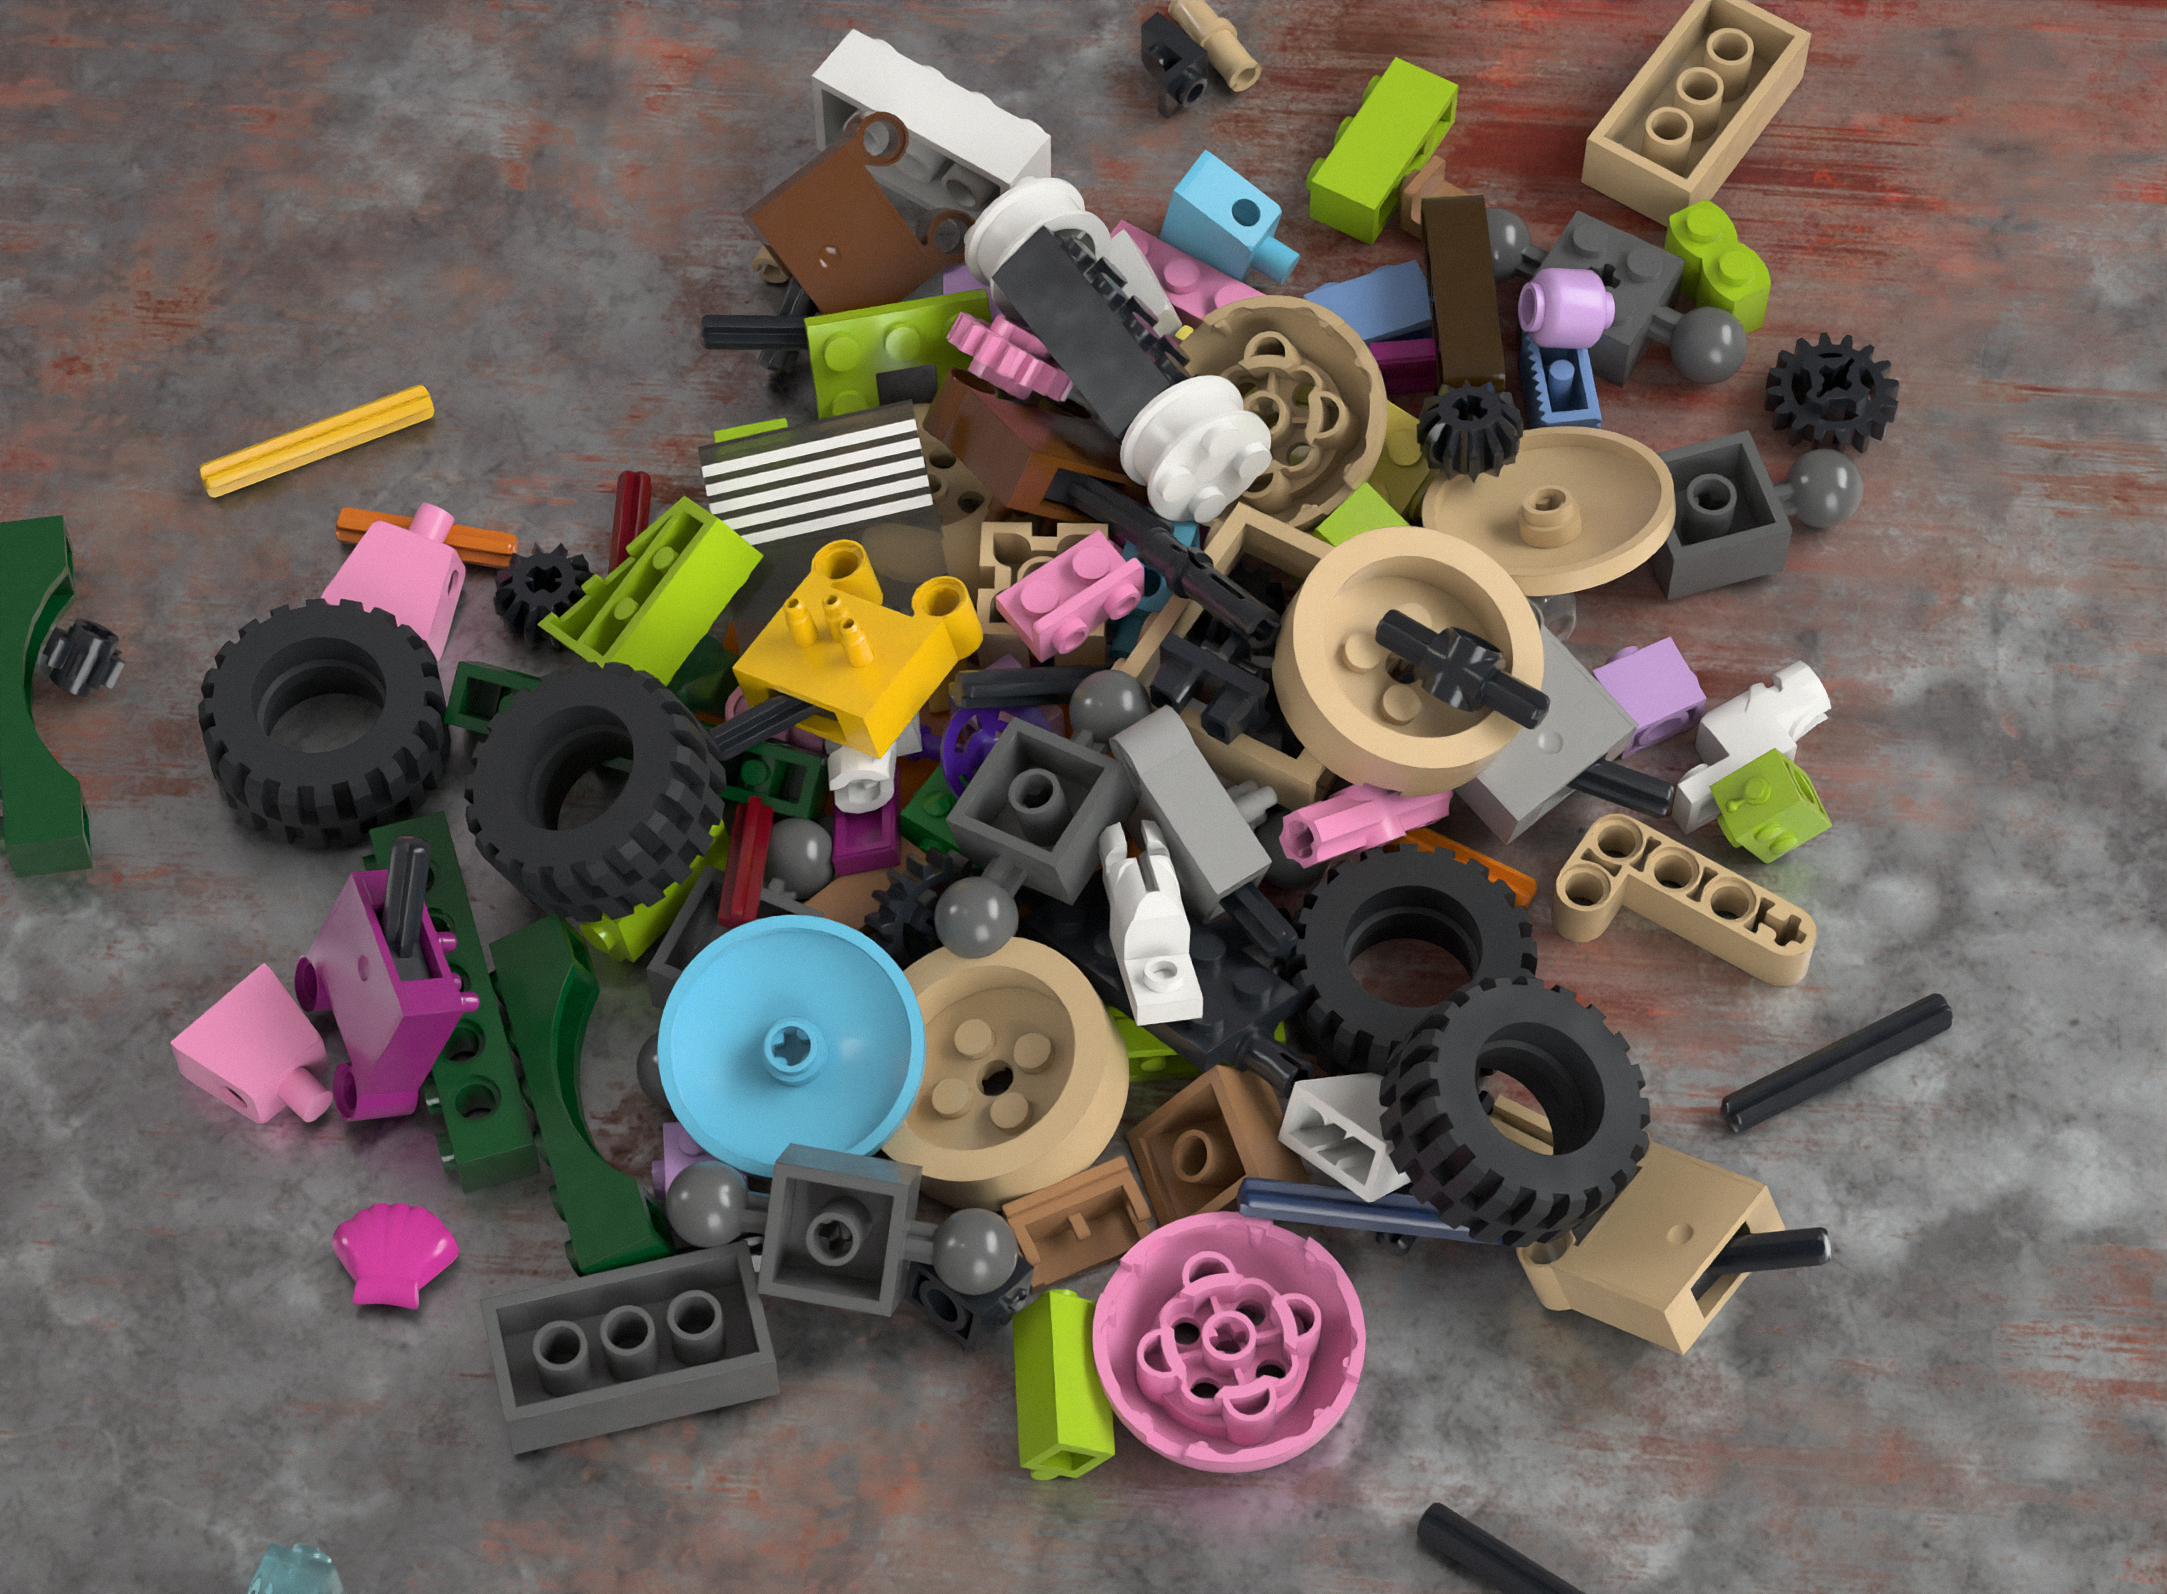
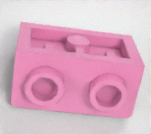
[995,529,1145,663]

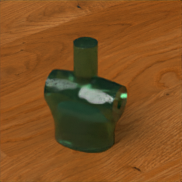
[666,634,741,718]

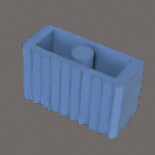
[1518,330,1602,430]

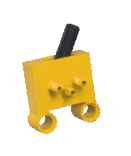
[708,539,983,761]

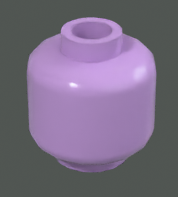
[1518,268,1615,349]

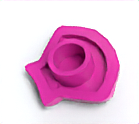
[332,1203,459,1309]

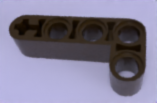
[1420,195,1505,396]

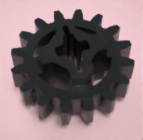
[1764,333,1899,454]
[864,847,984,972]

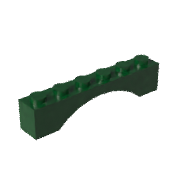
[0,515,93,878]
[489,914,678,1277]

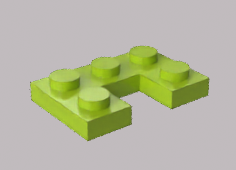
[804,288,1002,439]

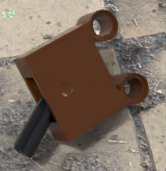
[741,111,976,376]
[922,367,1175,546]

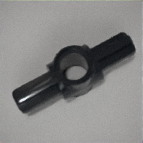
[1375,609,1551,730]

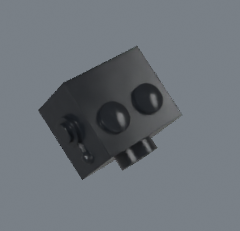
[904,1255,1035,1353]

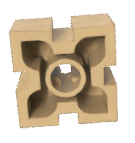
[977,522,1109,669]

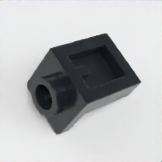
[1141,12,1208,119]

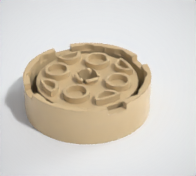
[1272,526,1544,797]
[881,937,1129,1211]

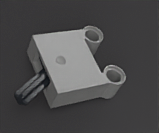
[1397,597,1674,846]
[1109,705,1298,960]

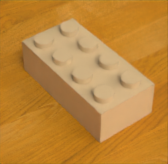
[1581,0,1811,227]

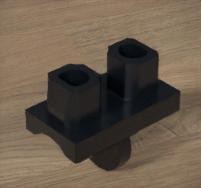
[1150,632,1270,745]

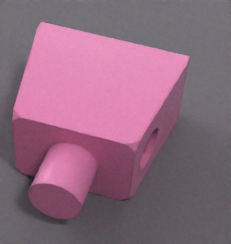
[321,503,466,663]
[170,963,333,1124]

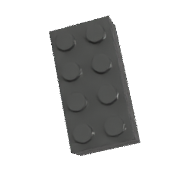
[480,1240,780,1455]

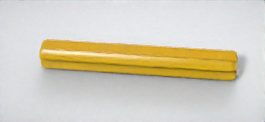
[199,384,434,498]

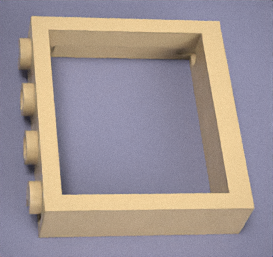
[1111,502,1414,811]

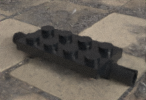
[1013,867,1314,1099]

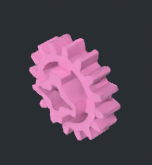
[947,312,1074,402]

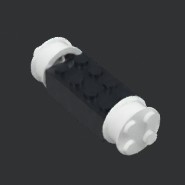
[964,176,1272,523]

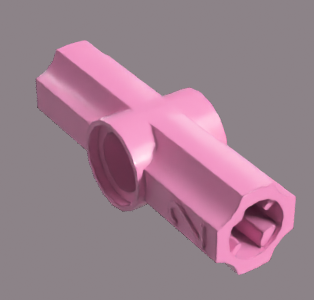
[1279,783,1453,869]

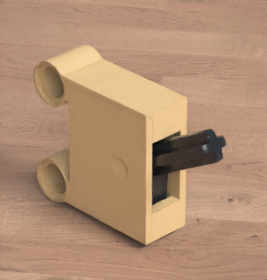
[1516,1129,1831,1355]

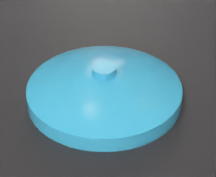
[657,915,927,1181]

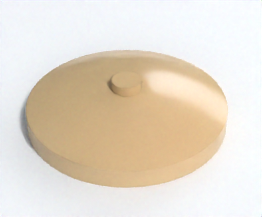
[1422,426,1676,596]

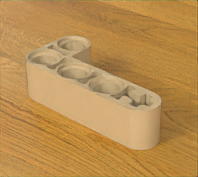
[1551,814,1817,987]

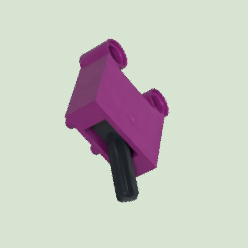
[294,835,480,1121]

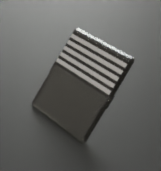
[698,399,950,656]

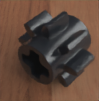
[43,619,126,697]

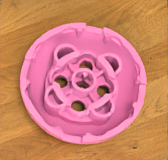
[1092,1211,1366,1473]

